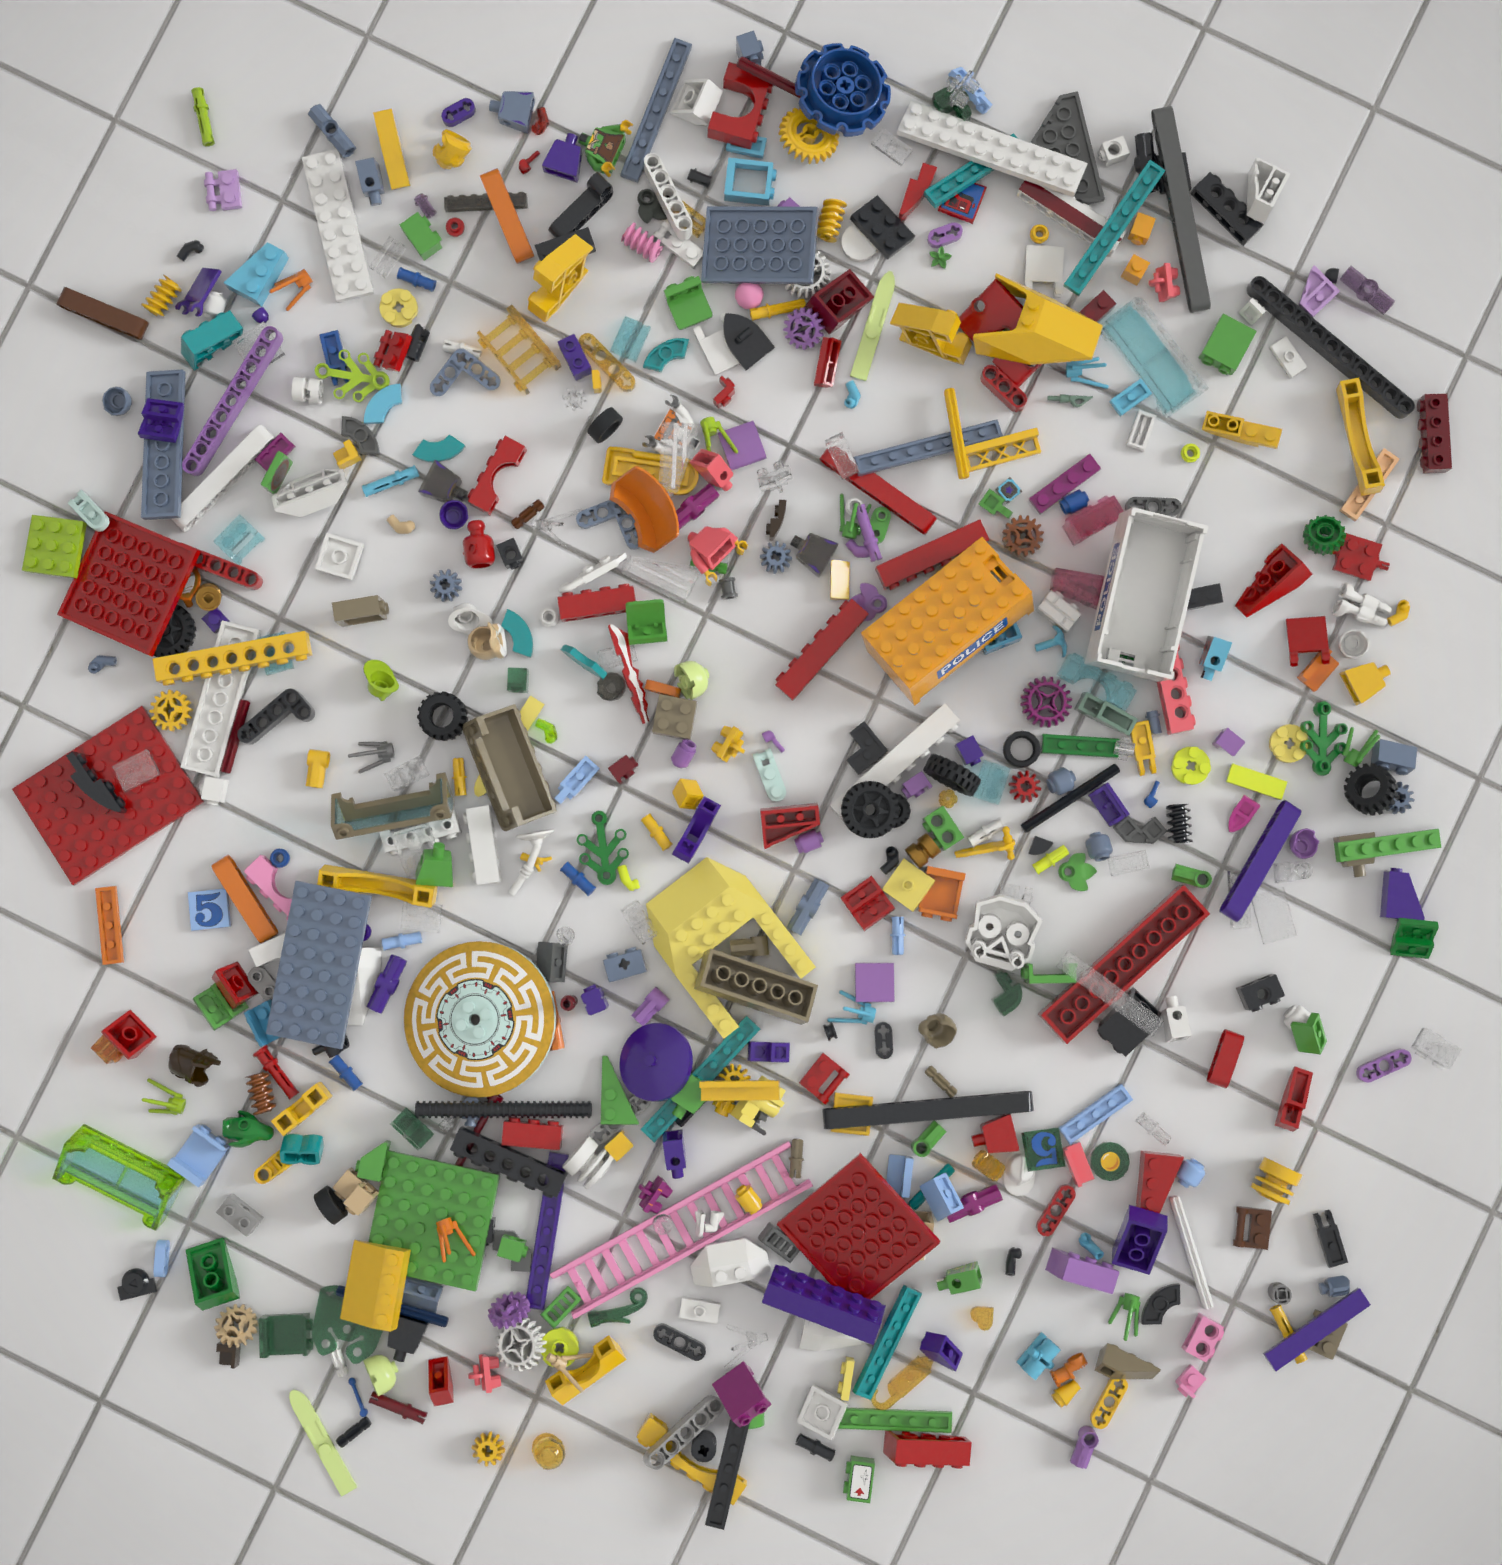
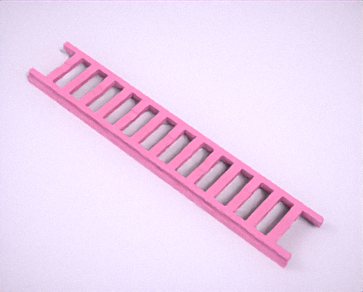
[550,1141,813,1319]

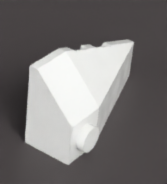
[347,947,382,1026]

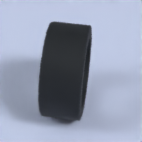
[587,407,623,443]
[1003,731,1041,768]
[314,1186,348,1225]

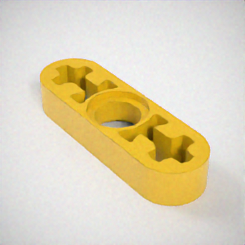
[1090,1378,1128,1429]

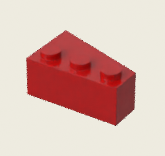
[760,803,820,849]
[1136,1151,1184,1213]

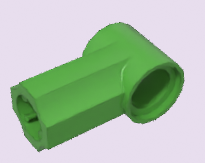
[1171,864,1212,888]
[911,1120,947,1157]

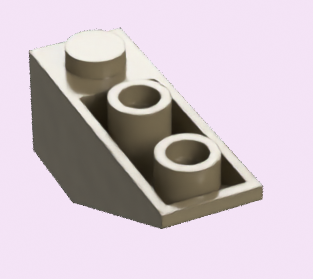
[1095,1343,1161,1379]

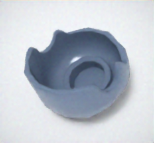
[102,387,132,416]

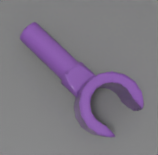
[762,730,785,753]

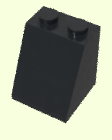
[1097,987,1162,1057]

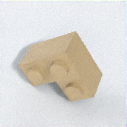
[333,1168,379,1216]

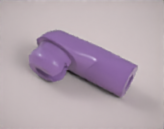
[845,539,870,558]

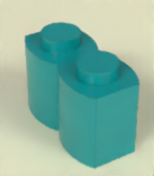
[280,1134,324,1165]

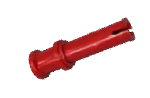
[253,1045,299,1100]

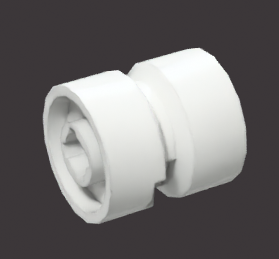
[292,377,324,404]

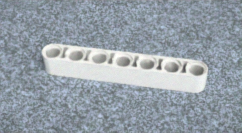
[171,425,275,532]

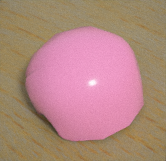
[735,283,764,309]

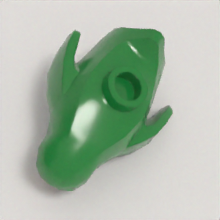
[222,1110,274,1148]

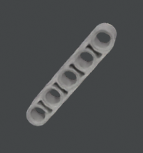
[643,1395,724,1470]

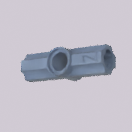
[308,104,356,158]
[787,878,829,936]

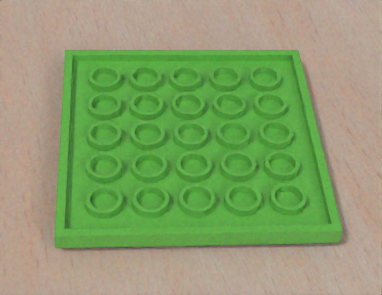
[369,1150,500,1291]

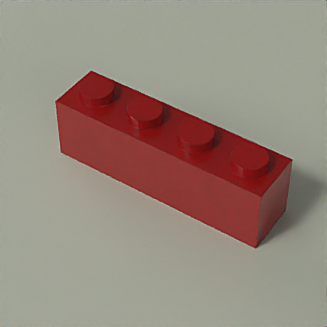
[557,584,636,622]

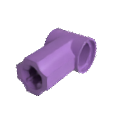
[631,987,670,1026]
[1070,1425,1099,1469]

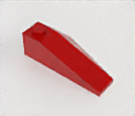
[1235,543,1313,618]

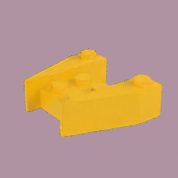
[528,234,593,323]
[890,303,972,365]

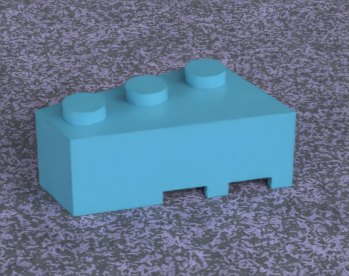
[223,242,289,307]

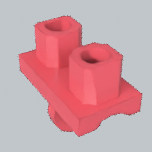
[1149,263,1180,302]
[468,1354,501,1393]

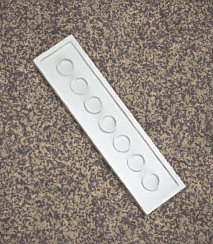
[302,149,374,303]
[180,620,260,778]

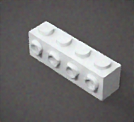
[379,809,462,856]

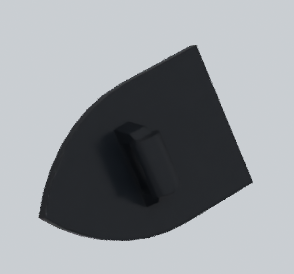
[723,313,775,370]

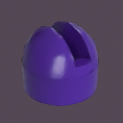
[252,307,269,324]

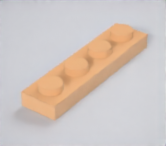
[1339,448,1399,521]

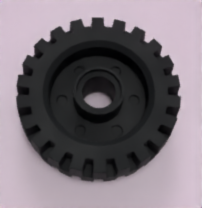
[153,604,196,657]
[923,754,981,797]
[841,781,899,838]

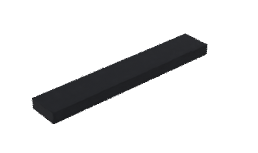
[705,1418,750,1530]

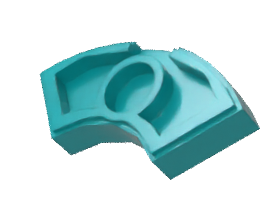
[643,338,689,372]
[412,434,466,463]
[501,609,533,658]
[560,644,607,679]

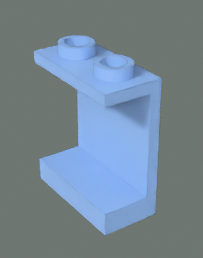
[167,1124,230,1187]

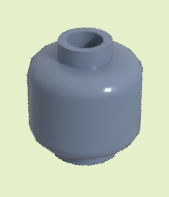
[1046,767,1076,795]
[1085,832,1113,862]

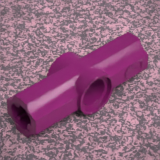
[676,483,720,530]
[947,1184,1003,1223]

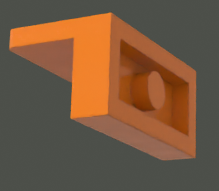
[1297,649,1339,692]

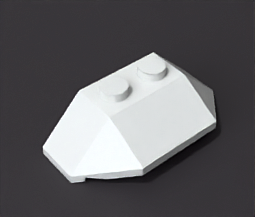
[271,469,347,517]
[691,1238,770,1287]

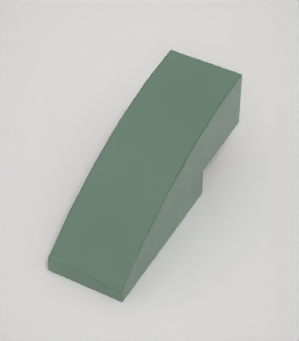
[1074,692,1138,736]

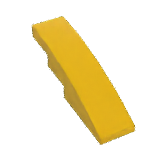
[373,108,410,190]

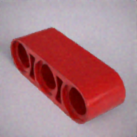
[980,365,1027,412]
[1207,1029,1244,1089]

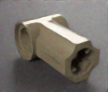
[730,936,769,957]

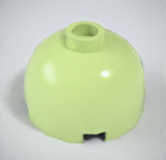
[674,661,709,700]
[363,1355,399,1396]

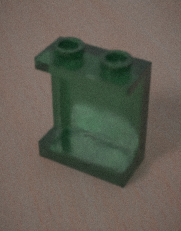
[259,1313,314,1358]

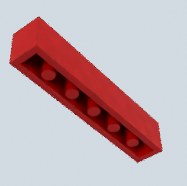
[875,519,990,591]
[775,599,869,701]

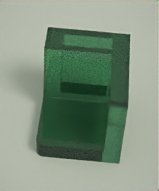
[507,668,529,693]

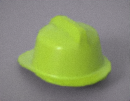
[363,660,399,701]

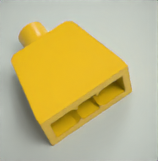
[1339,662,1391,705]

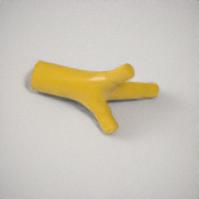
[520,852,552,872]

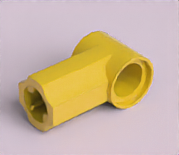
[306,749,330,788]

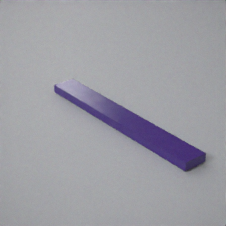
[526,1151,569,1310]

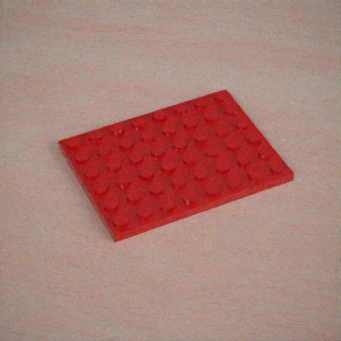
[12,706,204,885]

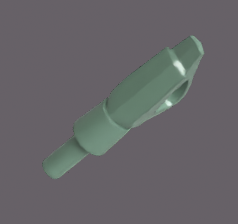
[1047,394,1093,408]

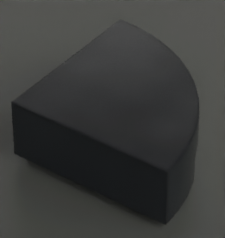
[1028,836,1053,855]

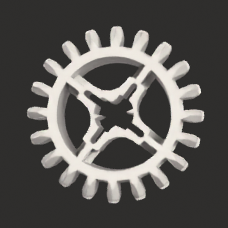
[785,251,831,300]
[494,1318,547,1372]

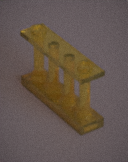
[477,304,562,395]

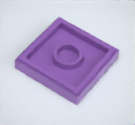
[855,963,895,1002]

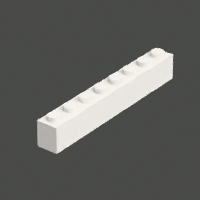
[830,703,960,822]

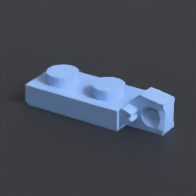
[948,67,992,114]
[554,756,600,804]

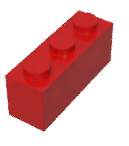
[501,1117,563,1150]

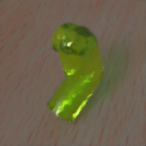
[535,718,558,744]

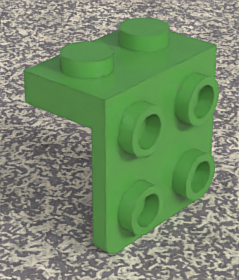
[664,276,713,330]
[625,599,667,645]

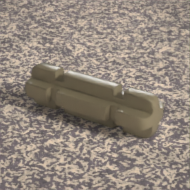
[925,1066,958,1098]

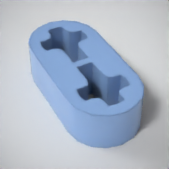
[153,1240,170,1277]

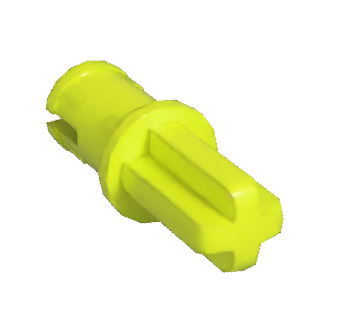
[1032,845,1069,875]

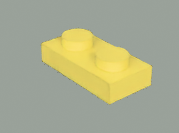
[837,1356,855,1401]

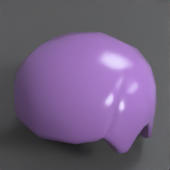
[1289,828,1319,859]

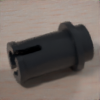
[687,168,712,188]

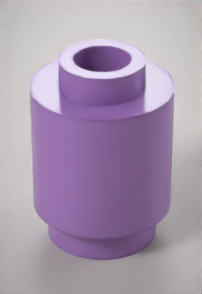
[671,739,696,768]
[794,829,824,853]

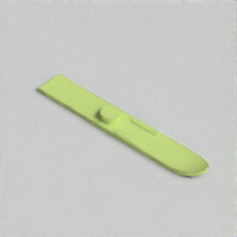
[850,271,895,381]
[289,1390,357,1497]

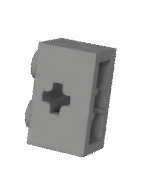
[216,1194,264,1237]

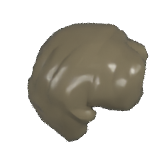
[918,1013,957,1049]

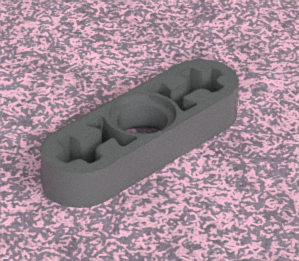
[1125,497,1182,517]

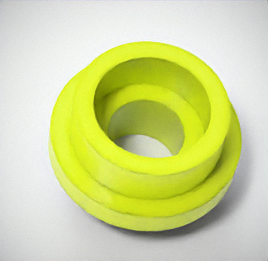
[1181,443,1200,463]

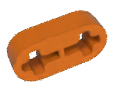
[644,680,682,698]

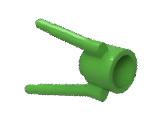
[839,493,871,539]
[1342,727,1380,767]
[1108,1293,1141,1341]

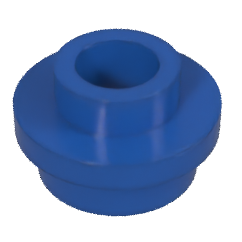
[270,848,290,868]

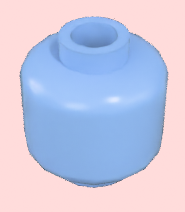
[1177,1158,1206,1188]

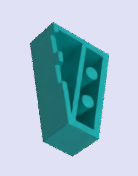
[181,310,243,371]

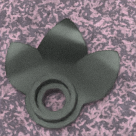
[637,189,670,224]

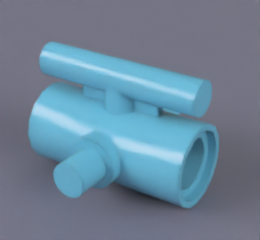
[1017,1332,1061,1380]

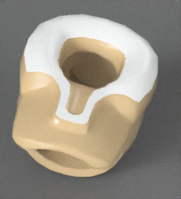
[467,622,507,660]

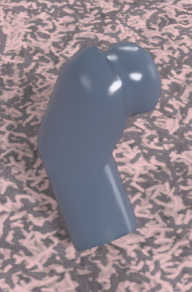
[88,655,117,674]

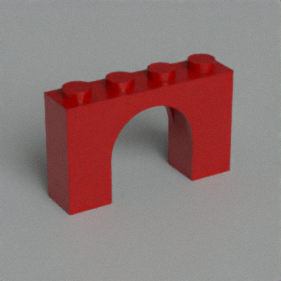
[707,62,774,150]

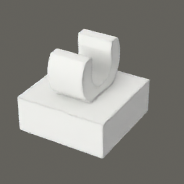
[1238,298,1266,325]

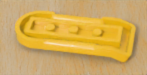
[602,446,699,496]

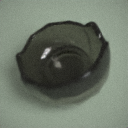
[597,672,626,701]

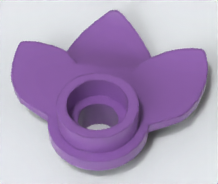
[849,583,887,621]

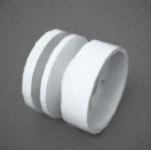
[562,1136,614,1189]

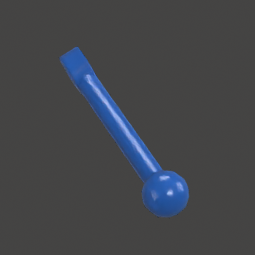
[348,1378,368,1417]

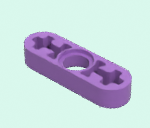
[1356,1049,1412,1083]

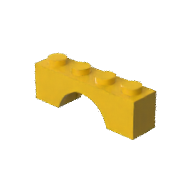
[545,1335,627,1406]

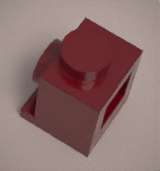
[608,755,639,785]

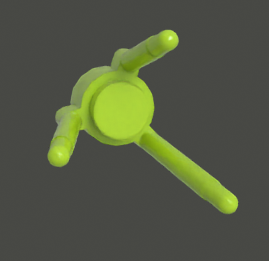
[700,417,738,454]
[141,1078,186,1115]

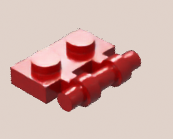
[373,330,412,372]

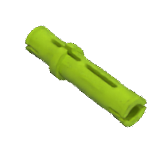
[191,87,215,146]

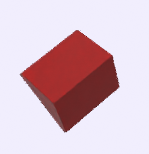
[211,961,258,1009]
[101,1010,157,1060]

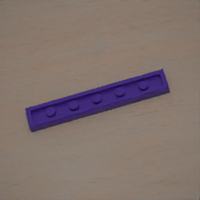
[1263,1288,1371,1371]

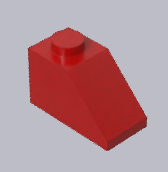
[428,1356,454,1406]

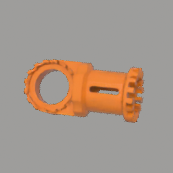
[1049,1352,1088,1387]

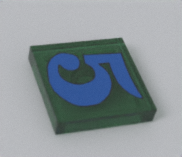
[1021,1128,1066,1172]

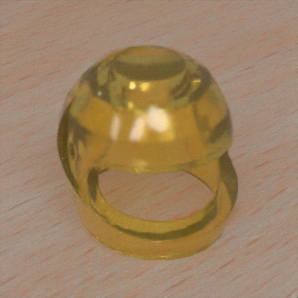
[532,1433,565,1470]

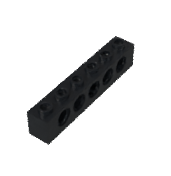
[450,1126,568,1198]

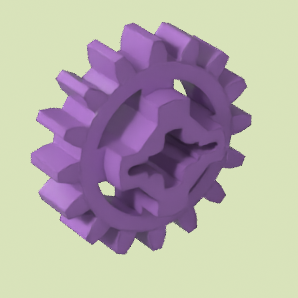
[783,307,825,350]
[488,1292,531,1330]

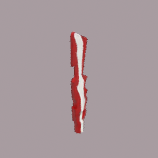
[608,624,649,724]

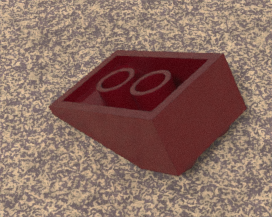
[805,269,874,335]

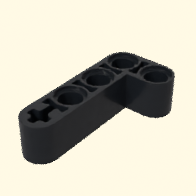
[548,172,613,238]
[237,688,315,744]

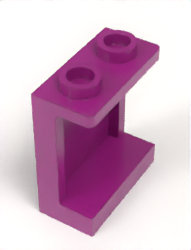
[712,1361,771,1428]

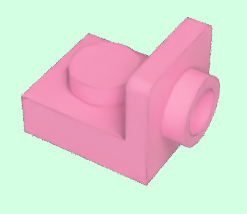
[1175,1364,1206,1399]

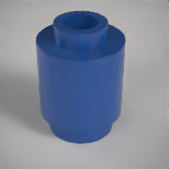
[1059,489,1089,515]

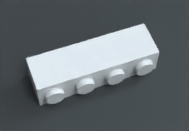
[463,805,502,885]

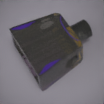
[418,460,468,503]
[790,533,838,578]

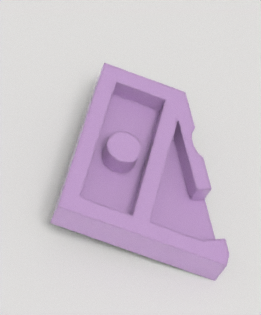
[1298,265,1340,317]

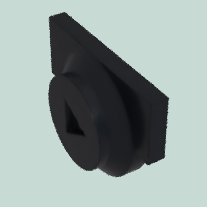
[117,1268,157,1301]

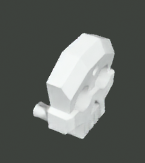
[965,894,1042,971]

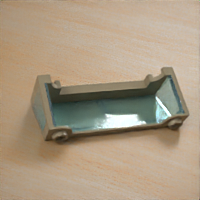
[331,772,455,840]

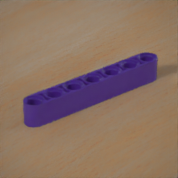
[1219,800,1302,922]

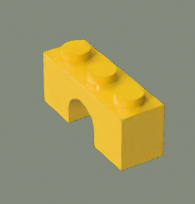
[271,1082,333,1136]

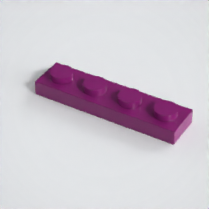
[1029,454,1101,514]

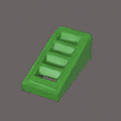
[540,1286,582,1329]

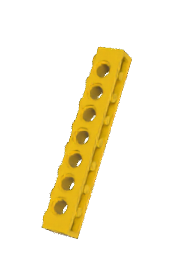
[152,631,312,686]

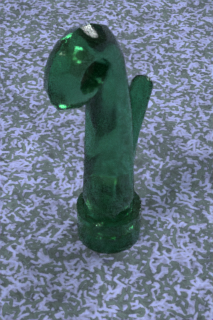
[587,1287,648,1328]

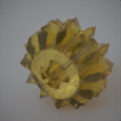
[972,1150,1006,1182]

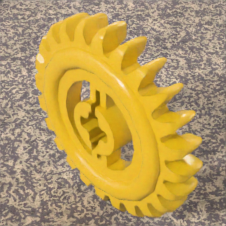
[778,107,839,164]

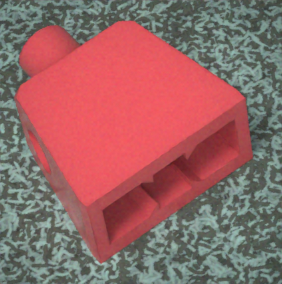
[689,449,733,491]

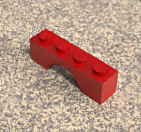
[468,435,527,516]

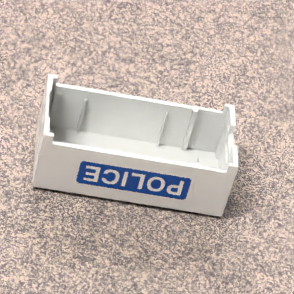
[1084,507,1208,682]

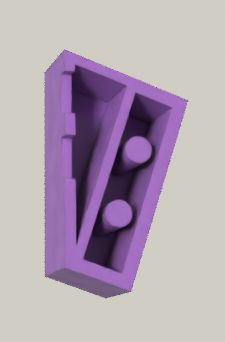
[1045,1247,1120,1294]

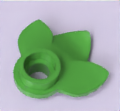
[1058,853,1097,891]

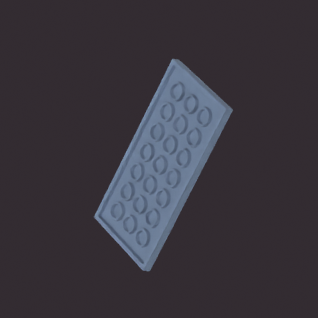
[266,881,372,1049]

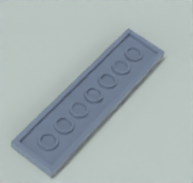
[141,369,186,520]

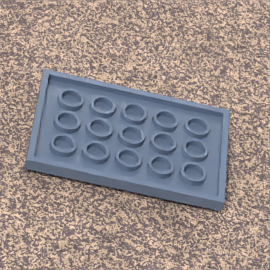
[701,206,819,284]

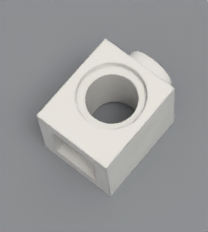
[1098,136,1130,167]

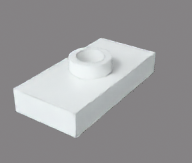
[1269,336,1307,379]
[679,1297,720,1324]

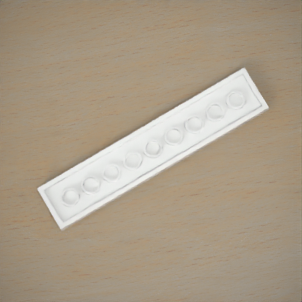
[897,101,1088,197]

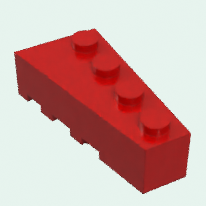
[883,1430,972,1469]

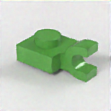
[979,488,1013,519]

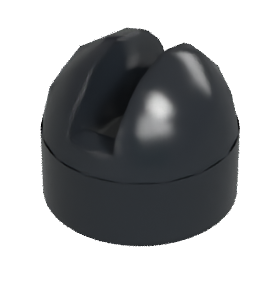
[1325,268,1339,284]

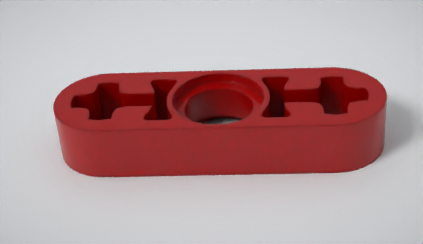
[1036,1184,1076,1236]

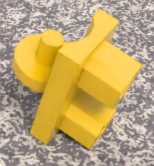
[711,726,745,763]

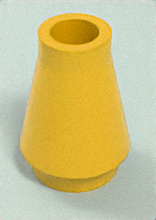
[1051,1379,1081,1408]

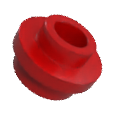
[446,217,465,237]

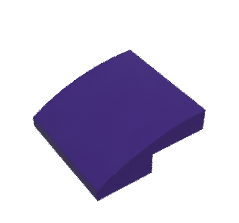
[138,398,184,443]

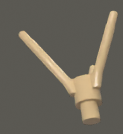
[546,1353,593,1392]

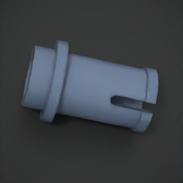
[1145,710,1162,735]

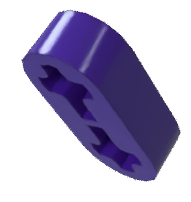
[441,98,476,127]

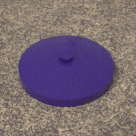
[619,1023,693,1102]

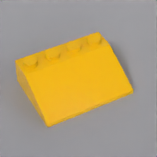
[340,1240,411,1332]

